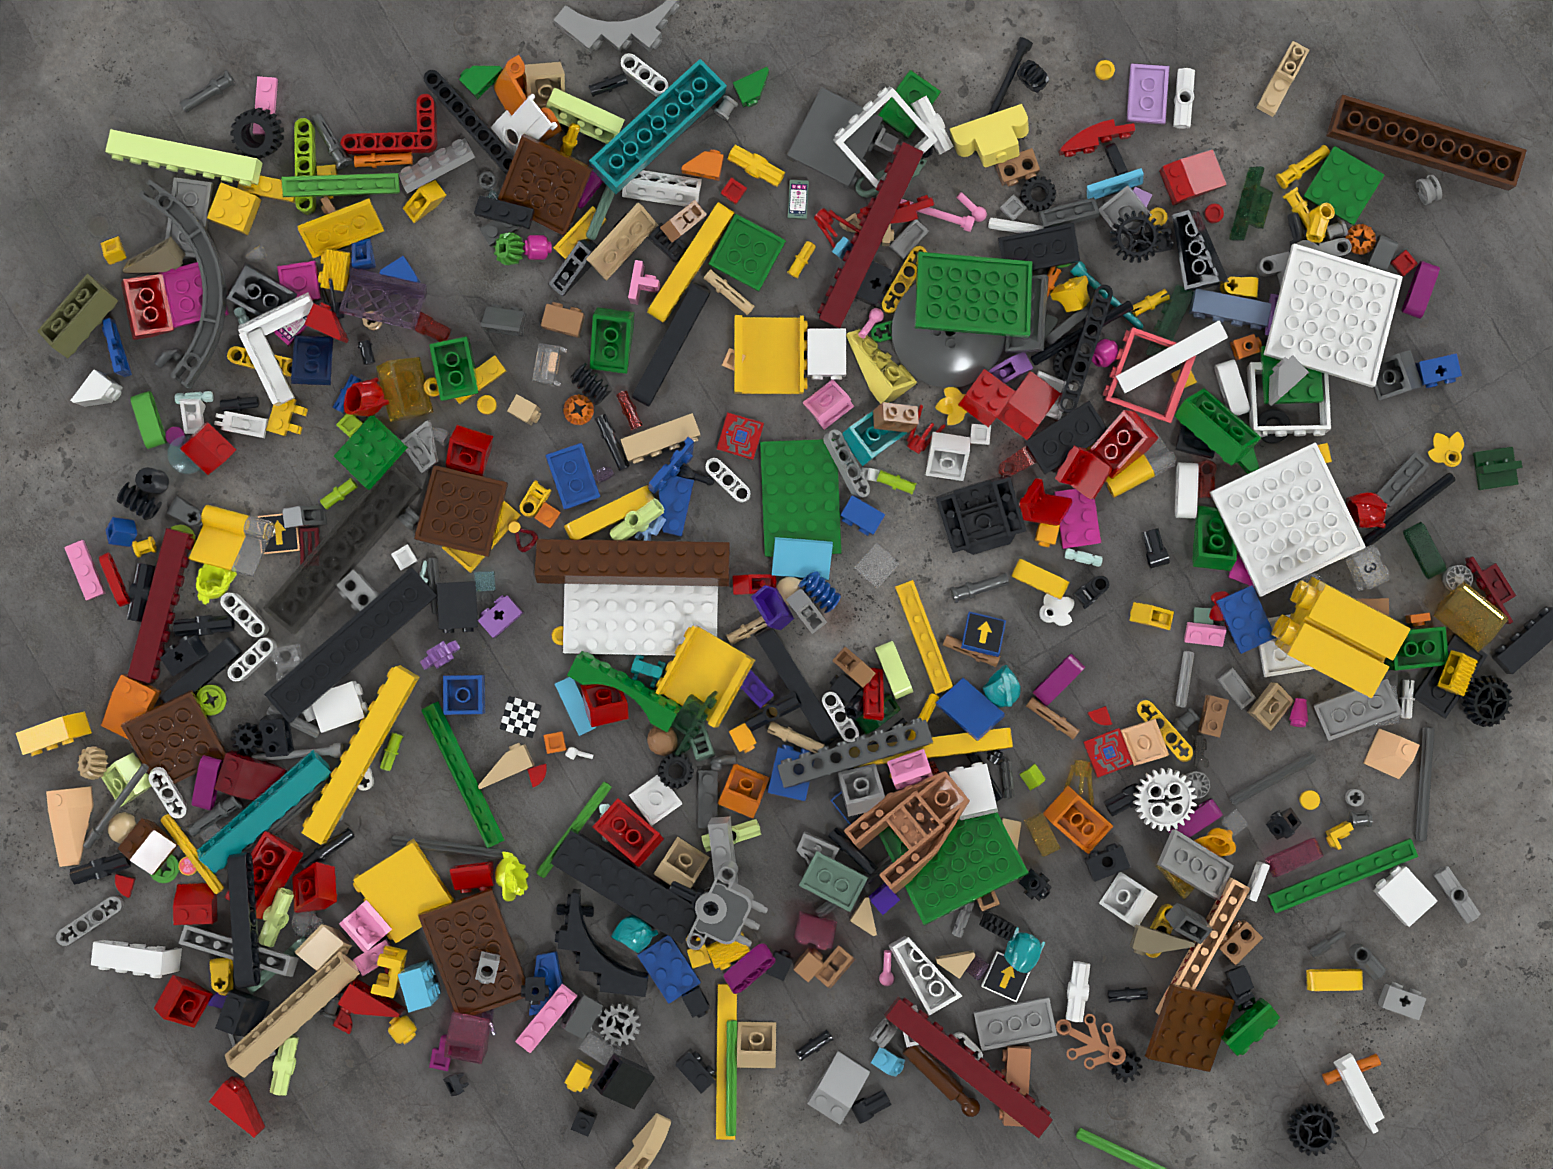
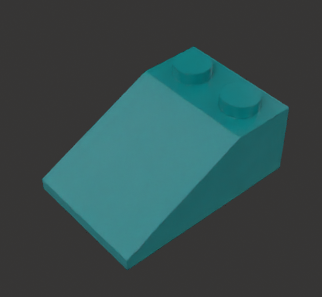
[842,402,907,466]

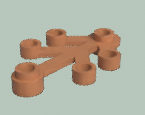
[1056,1014,1126,1070]

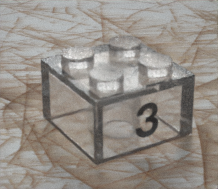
[1344,545,1389,591]

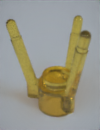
[1063,760,1094,806]

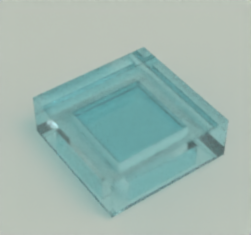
[475,571,496,592]

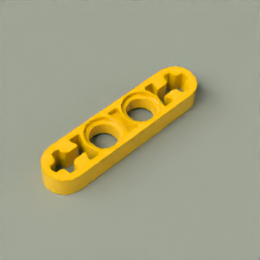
[881,246,927,314]
[1137,700,1193,762]

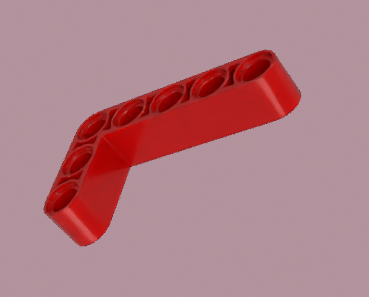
[341,94,437,155]

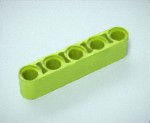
[294,118,316,215]

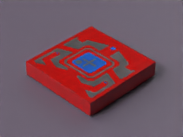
[717,412,764,460]
[1083,728,1133,778]

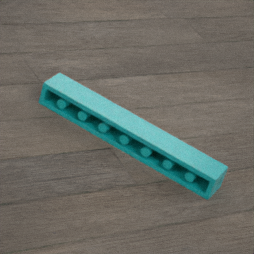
[197,750,331,873]

